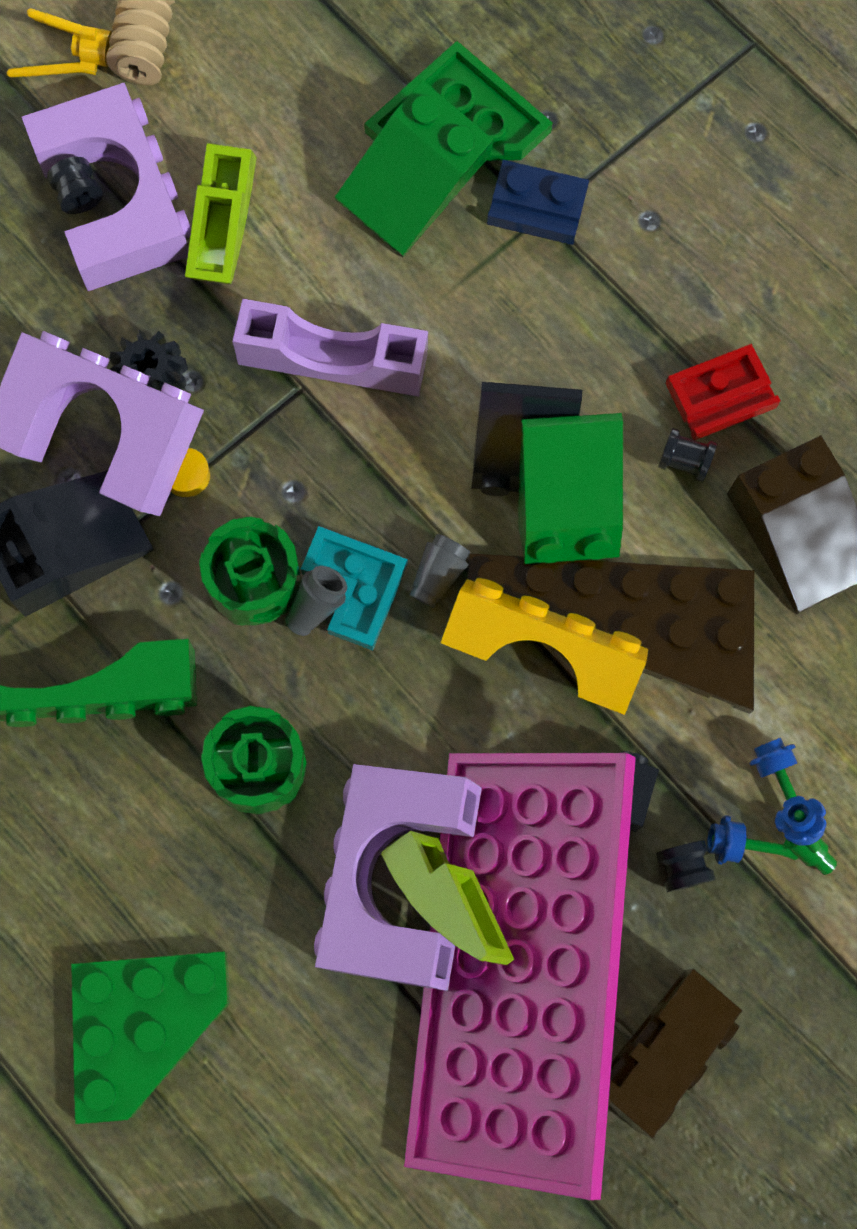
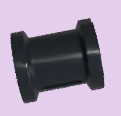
[658,428,717,483]

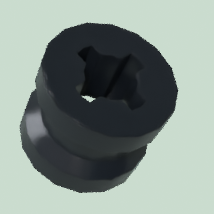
[47,156,103,214]
[656,840,716,893]

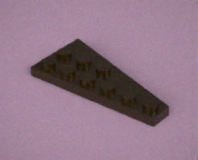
[467,553,755,714]

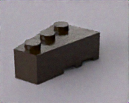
[608,968,742,1139]

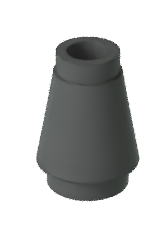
[409,534,470,608]
[285,566,347,636]

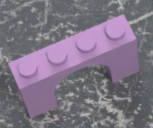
[22,82,191,291]
[0,331,204,516]
[314,764,482,991]

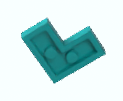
[301,526,408,651]

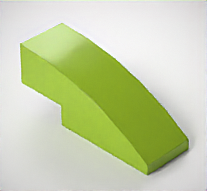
[185,143,257,285]
[380,831,514,965]

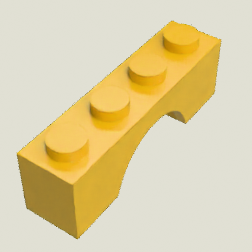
[441,578,648,715]

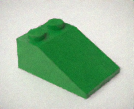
[334,79,493,257]
[518,413,623,564]

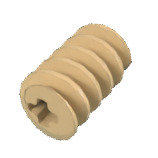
[106,0,175,86]

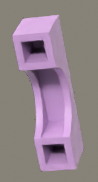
[232,299,428,397]

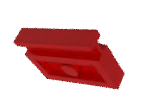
[665,343,781,440]

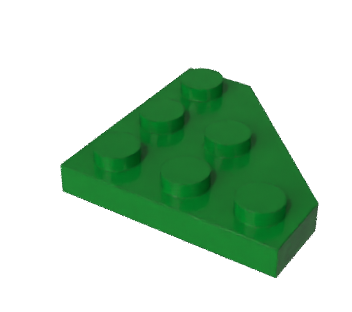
[364,41,553,160]
[71,951,230,1124]

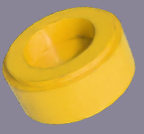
[170,448,210,497]

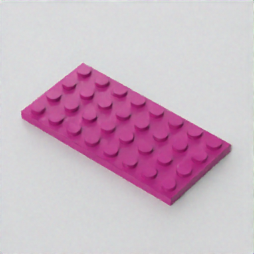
[404,753,636,1200]

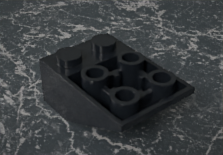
[0,470,154,617]

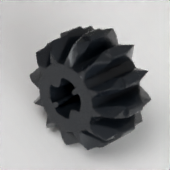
[109,329,188,391]

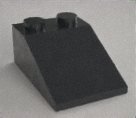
[471,382,583,496]

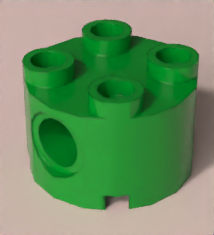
[199,516,301,626]
[201,706,307,814]

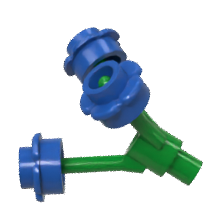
[707,738,837,875]

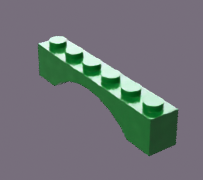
[0,639,197,727]

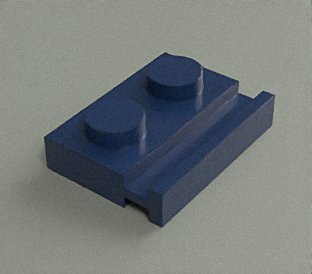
[487,159,589,245]

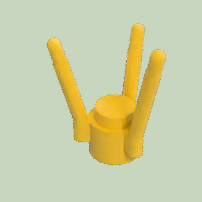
[6,8,112,78]

